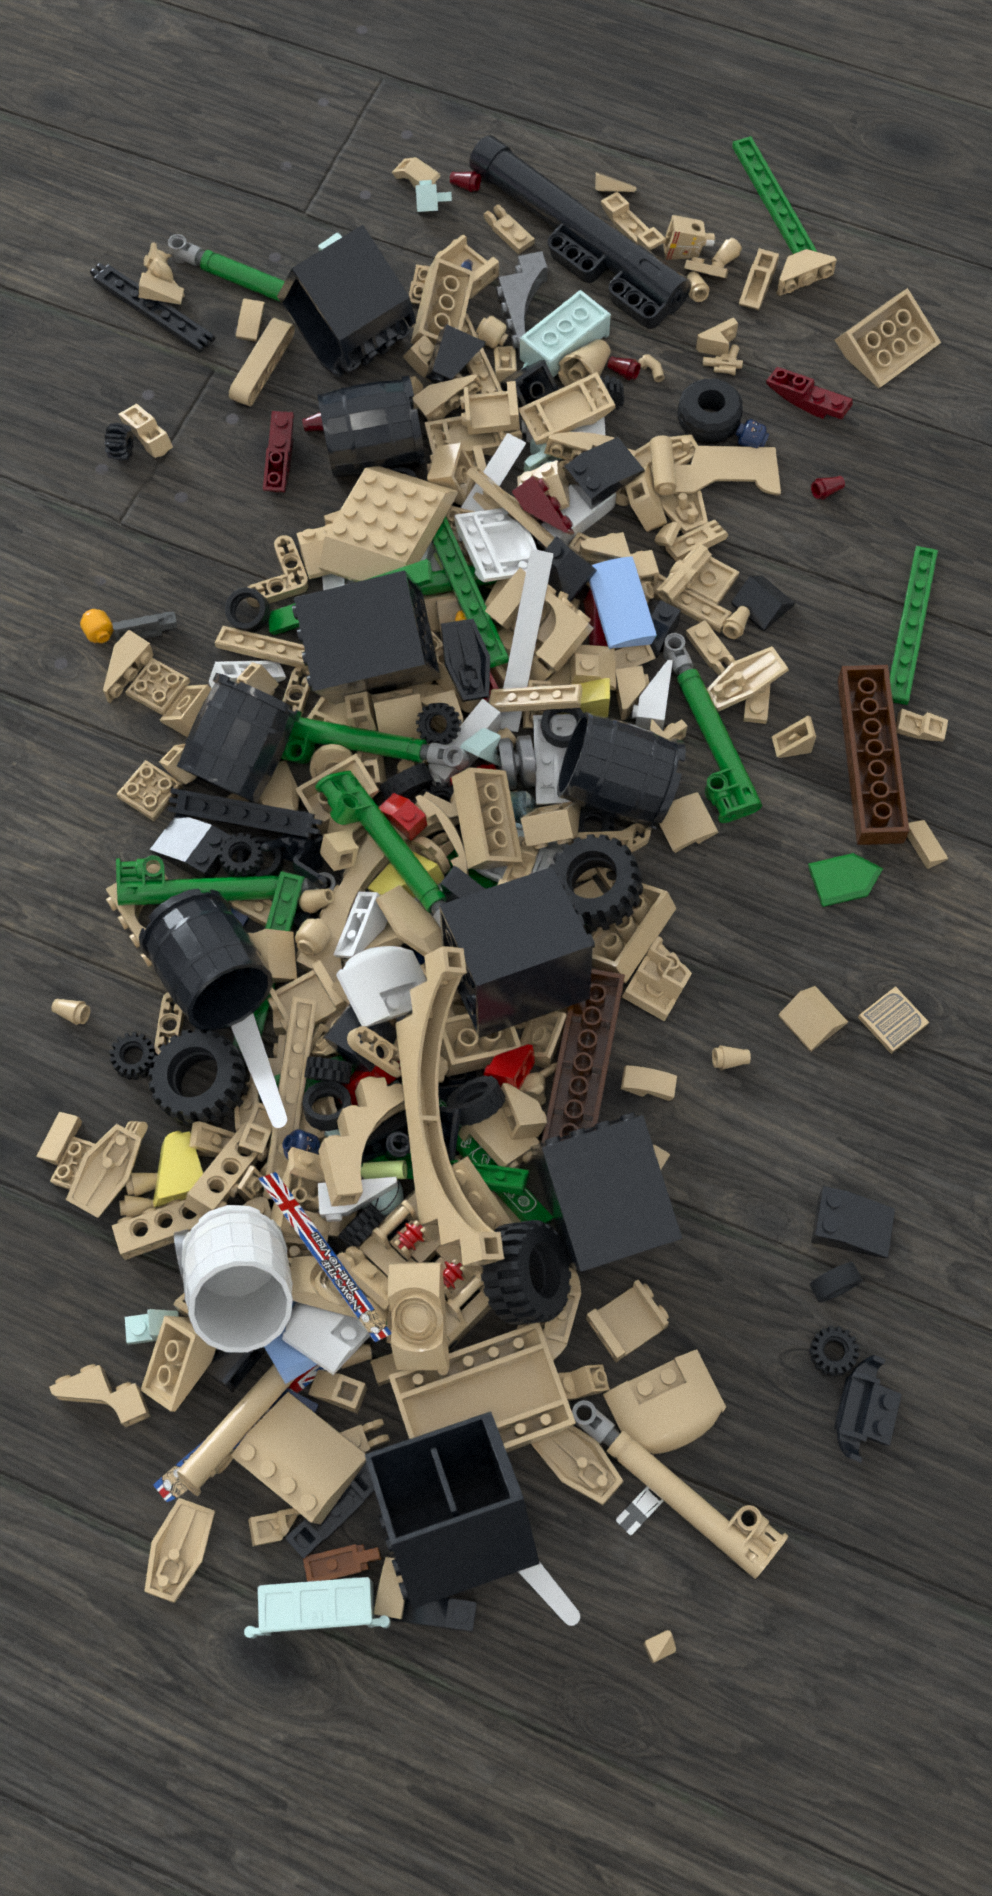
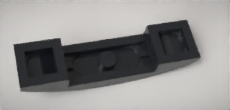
[285,1462,375,1559]

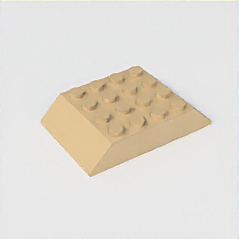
[319,466,458,582]
[388,1323,576,1452]

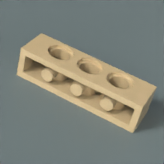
[184,1122,270,1217]
[112,1199,201,1260]

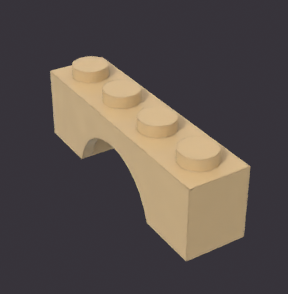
[344,691,387,789]

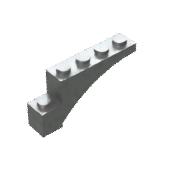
[496,251,547,357]

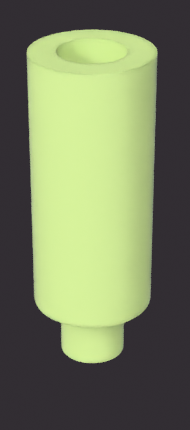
[360,1160,407,1179]

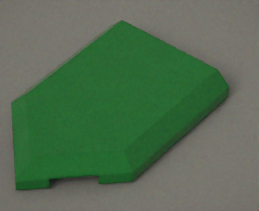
[808,853,883,907]

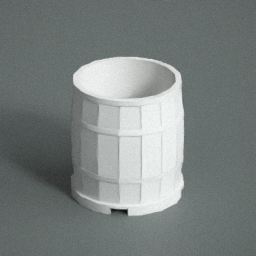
[181,1205,293,1352]

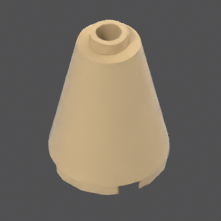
[558,339,611,387]

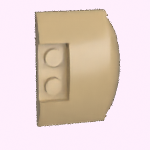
[603,1350,726,1455]

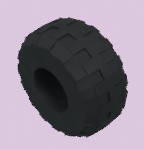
[678,378,743,443]

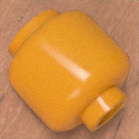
[80,609,114,643]

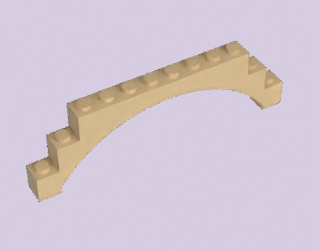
[296,792,460,1028]
[395,946,504,1266]

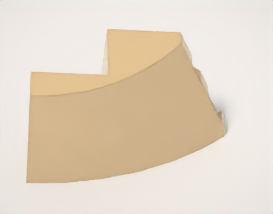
[622,936,692,1021]

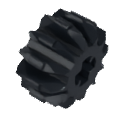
[104,423,134,461]

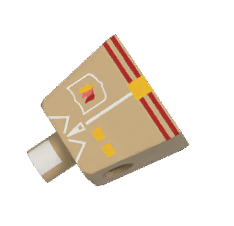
[663,215,715,260]

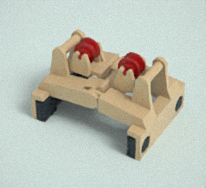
[357,1190,492,1351]

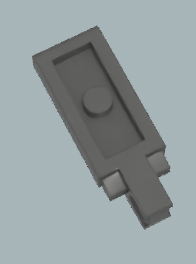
[112,612,178,642]

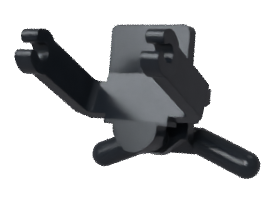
[261,811,327,889]

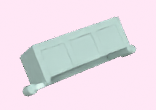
[520,290,611,377]
[244,1577,391,1639]

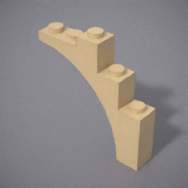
[318,1077,406,1207]

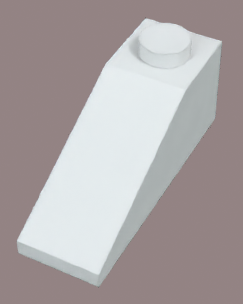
[632,660,673,731]
[209,661,286,688]
[334,891,388,958]
[318,1177,398,1222]

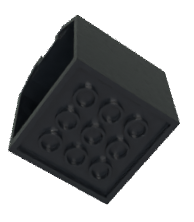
[277,225,417,378]

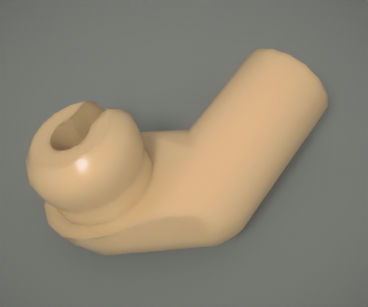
[638,354,665,382]

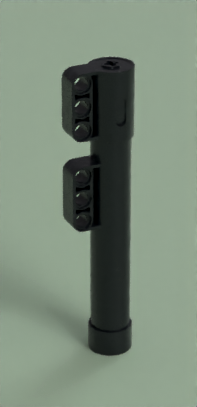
[469,135,692,329]

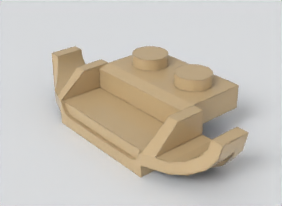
[517,1267,581,1360]

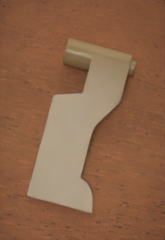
[650,436,781,496]

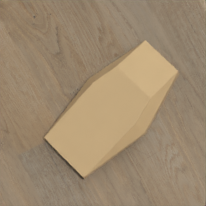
[635,435,698,474]
[658,490,708,534]
[707,646,789,712]
[258,760,300,811]
[376,885,442,957]
[66,1124,142,1218]
[531,1425,623,1505]
[145,1498,215,1603]

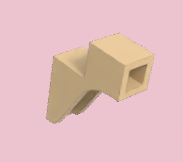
[579,532,659,586]
[320,816,367,871]
[49,1364,151,1427]

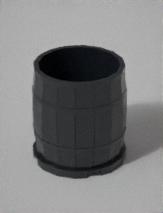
[317,375,425,478]
[177,673,302,804]
[557,712,686,831]
[139,889,273,1031]

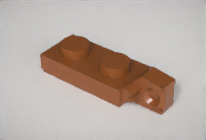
[303,1544,381,1582]

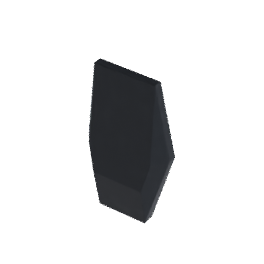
[441,619,490,702]

